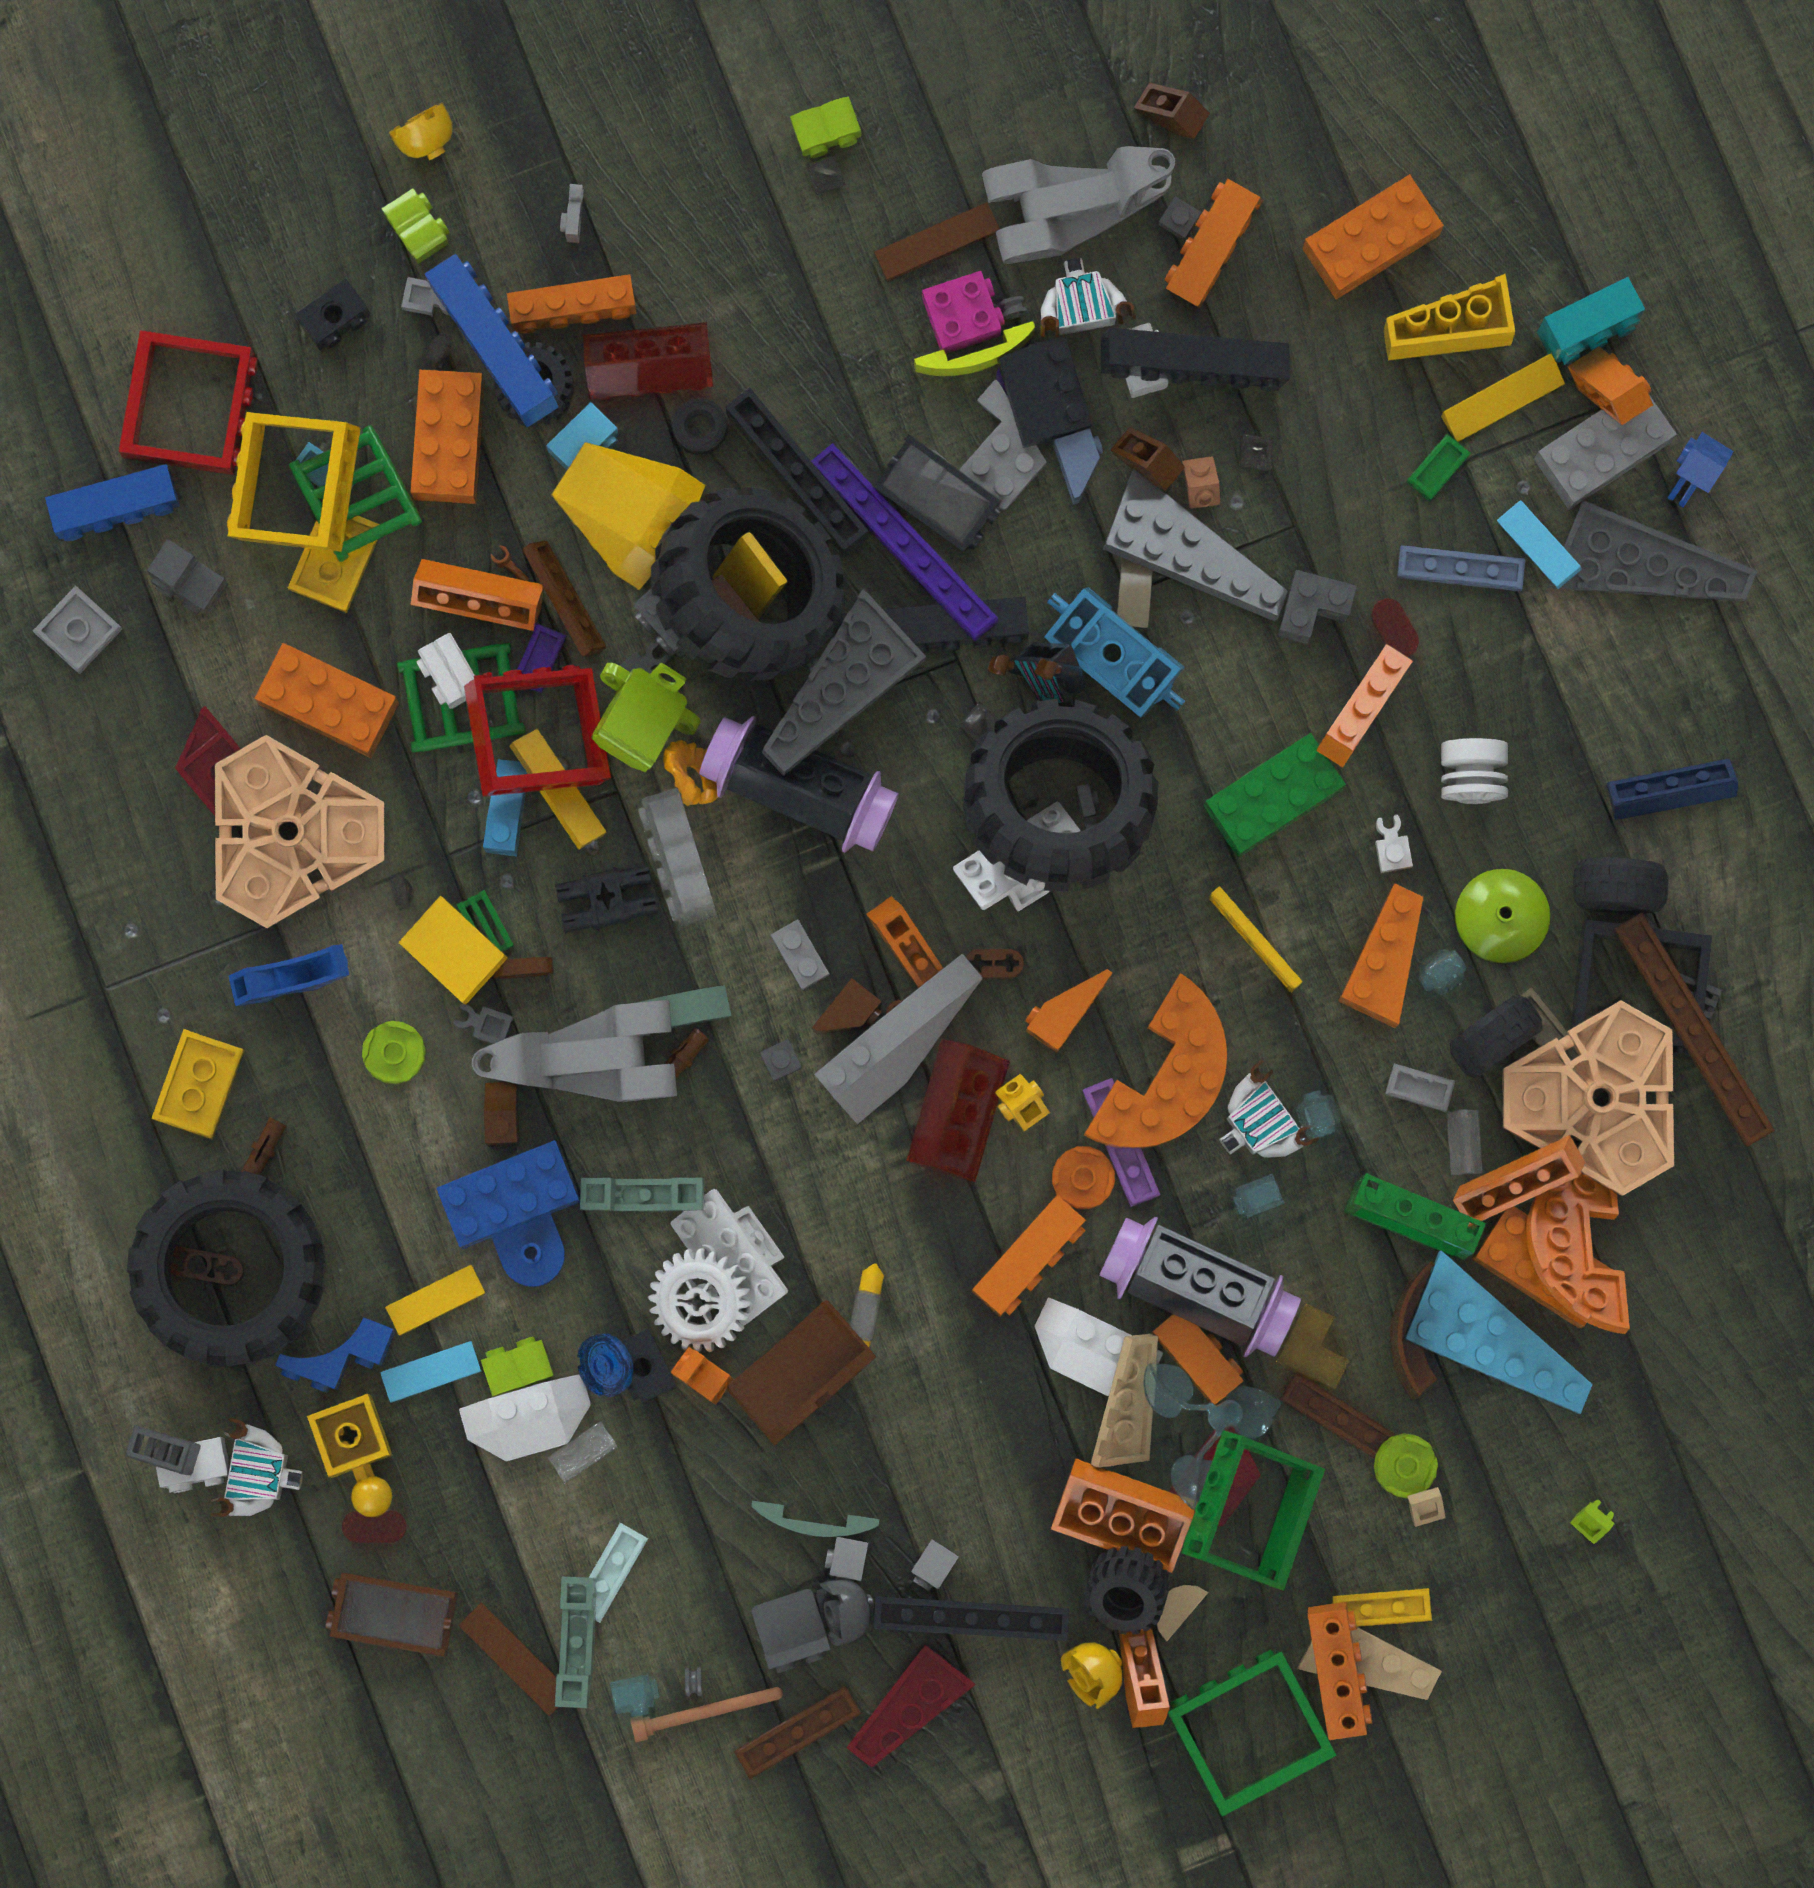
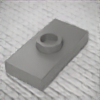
[1385,1063,1455,1112]

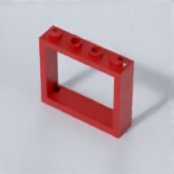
[119,330,258,475]
[464,664,611,797]

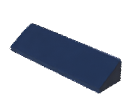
[1607,759,1738,820]

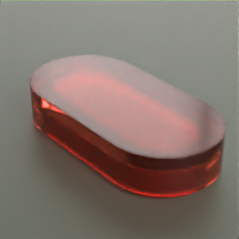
[1371,598,1419,657]
[342,1510,407,1543]

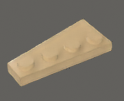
[1091,1334,1158,1468]
[1297,1627,1442,1700]

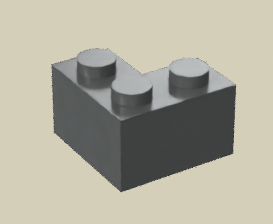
[147,539,228,615]
[1277,570,1357,644]

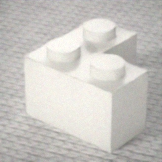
[153,1437,230,1493]

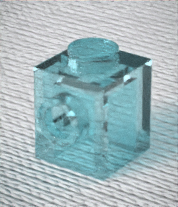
[610,1674,660,1718]

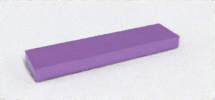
[1082,1078,1160,1208]

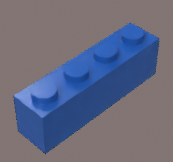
[45,464,180,541]

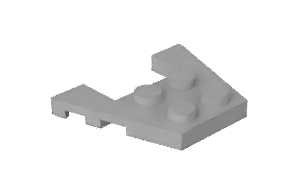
[918,379,1047,511]

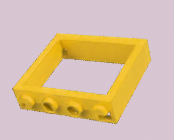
[227,412,361,552]

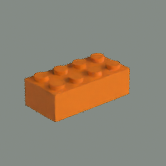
[1302,174,1444,300]
[411,370,485,504]
[254,643,399,759]
[1471,1206,1613,1329]
[1051,1459,1197,1573]

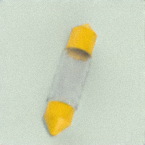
[850,1264,884,1348]

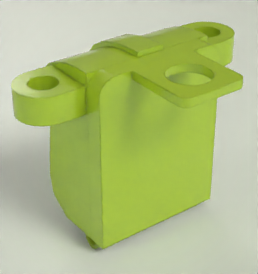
[591,663,701,772]

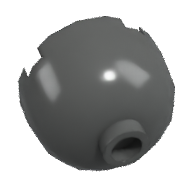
[816,1579,874,1646]

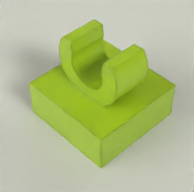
[1570,1500,1615,1544]

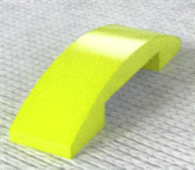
[914,321,1035,376]

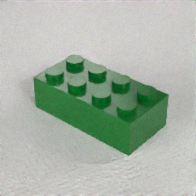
[1203,733,1346,858]

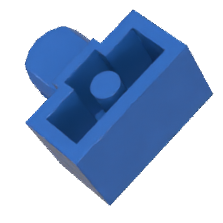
[1667,432,1734,508]

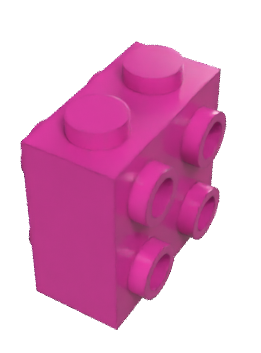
[922,271,1005,354]

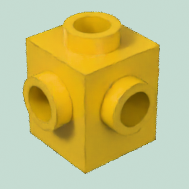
[995,1074,1050,1131]

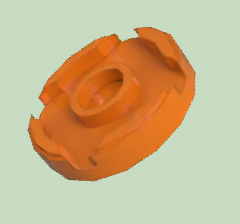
[1052,1146,1115,1209]

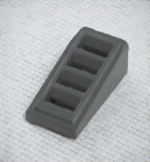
[125,1425,201,1476]

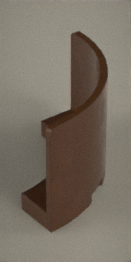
[1390,1261,1437,1400]
[726,1300,876,1446]

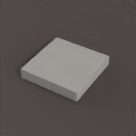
[33,585,122,674]

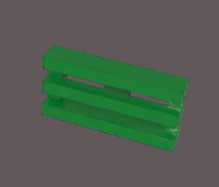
[456,890,514,952]

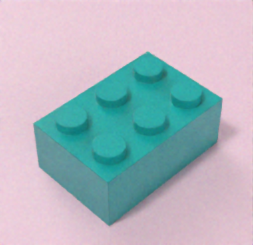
[1537,277,1645,365]

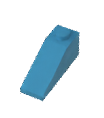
[483,759,528,856]

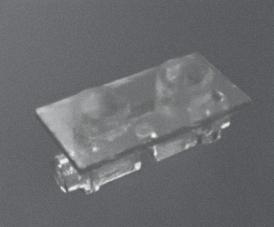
[1446,1109,1483,1175]
[548,1421,618,1483]

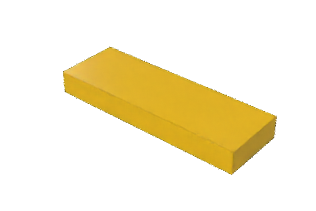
[385,1264,486,1336]
[1332,1588,1432,1627]

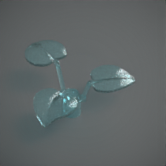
[1143,1363,1282,1510]

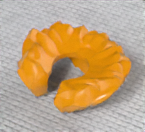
[663,740,718,806]

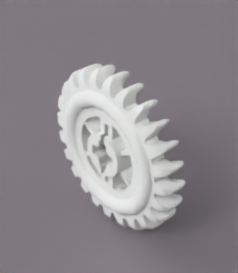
[648,1248,751,1352]

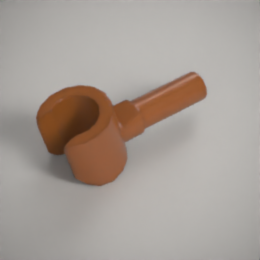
[491,545,530,581]

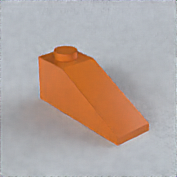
[866,896,943,988]
[1025,969,1112,1053]
[1119,1628,1170,1728]

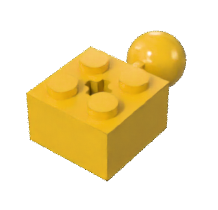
[307,1394,392,1517]

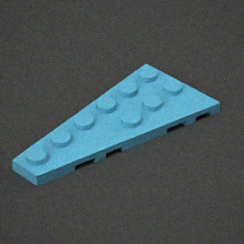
[1403,1251,1593,1414]

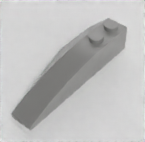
[814,954,983,1124]

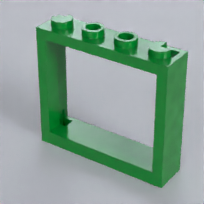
[1343,1173,1486,1261]
[1181,1430,1325,1591]
[1167,1649,1337,1817]

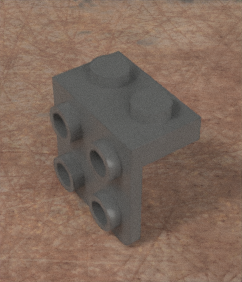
[752,1589,831,1674]

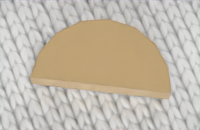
[1157,1585,1209,1642]

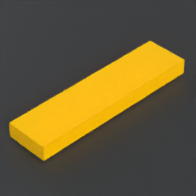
[509,729,606,850]
[1209,886,1303,992]

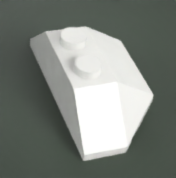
[1034,1297,1163,1396]
[459,1374,591,1462]

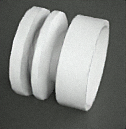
[1441,738,1508,804]

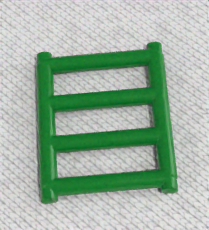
[289,425,422,562]
[397,643,526,753]

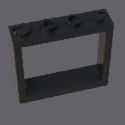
[1570,919,1712,1055]

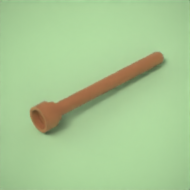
[630,1687,783,1743]

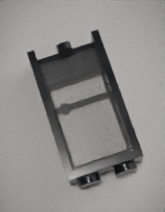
[872,434,1003,552]

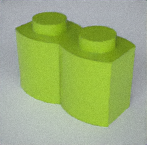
[790,96,861,158]
[382,189,450,264]
[481,1337,554,1397]

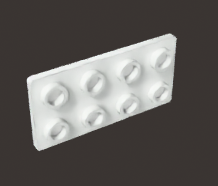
[953,802,1081,912]
[670,1189,788,1326]

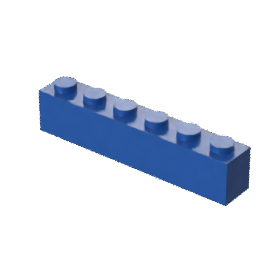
[425,254,559,427]

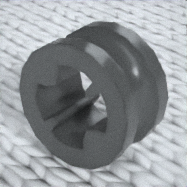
[997,296,1028,321]
[685,1667,702,1697]

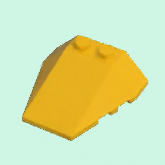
[551,442,706,590]

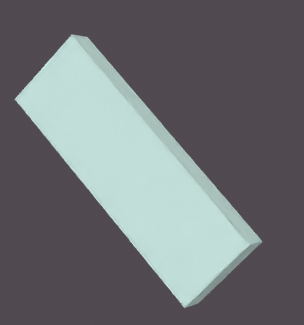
[589,1523,648,1623]

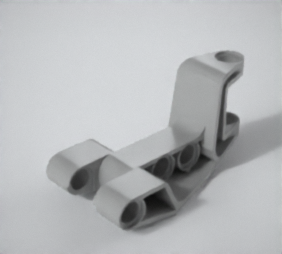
[982,146,1175,264]
[472,1000,677,1102]

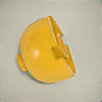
[389,102,453,161]
[1061,1642,1122,1709]

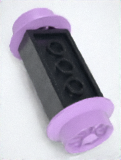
[699,716,899,853]
[1099,1217,1301,1358]

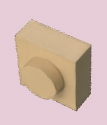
[1407,1487,1446,1527]

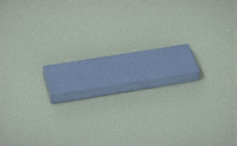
[1397,545,1525,591]

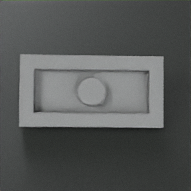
[771,919,829,990]

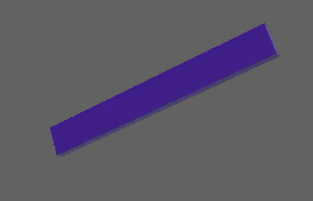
[811,443,998,641]

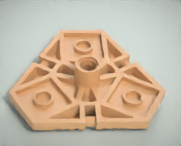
[215,735,384,928]
[1502,1000,1674,1196]

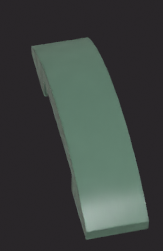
[637,985,732,1028]
[580,1178,704,1212]
[751,1500,880,1537]
[555,1576,596,1708]

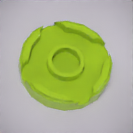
[362,1021,426,1085]
[1374,1433,1438,1498]

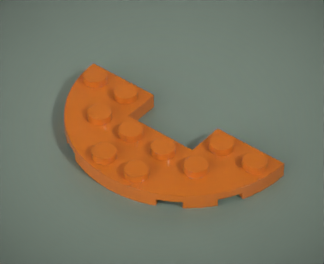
[1084,973,1227,1149]
[1526,1173,1630,1334]

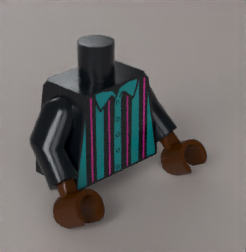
[987,642,1086,707]

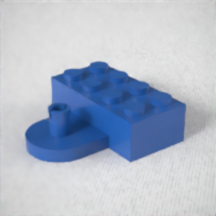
[436,1140,580,1287]

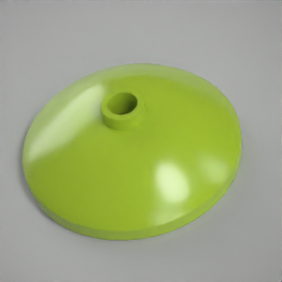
[1455,869,1550,963]

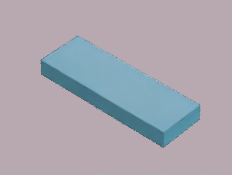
[1497,500,1582,589]
[380,1341,482,1403]

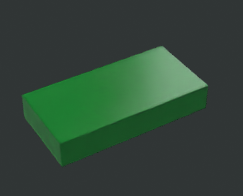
[1406,434,1471,502]

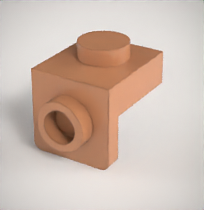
[1182,456,1220,509]

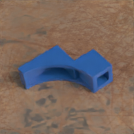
[229,944,349,1006]
[275,1317,396,1393]

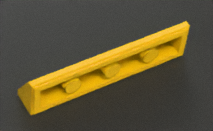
[1441,353,1565,442]

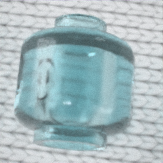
[1418,948,1467,995]
[1295,1090,1341,1139]

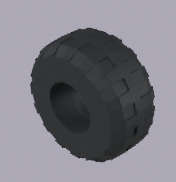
[1572,857,1669,914]
[1449,994,1543,1079]

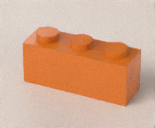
[1568,347,1653,425]
[1151,1314,1244,1407]

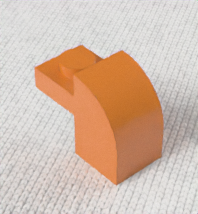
[670,1347,734,1405]

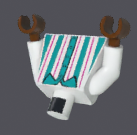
[1040,258,1136,337]
[1219,1060,1319,1158]
[211,1418,303,1517]

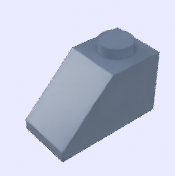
[1053,428,1103,505]

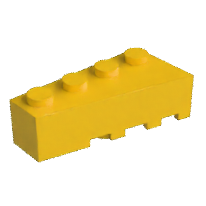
[1383,274,1515,360]

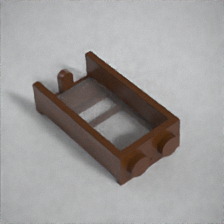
[326,1573,458,1656]

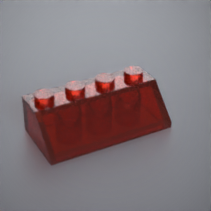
[583,322,713,400]
[906,1039,1010,1182]

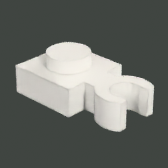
[1375,815,1413,873]

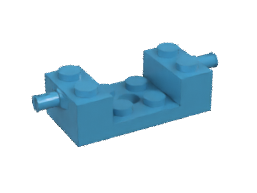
[1044,587,1185,718]

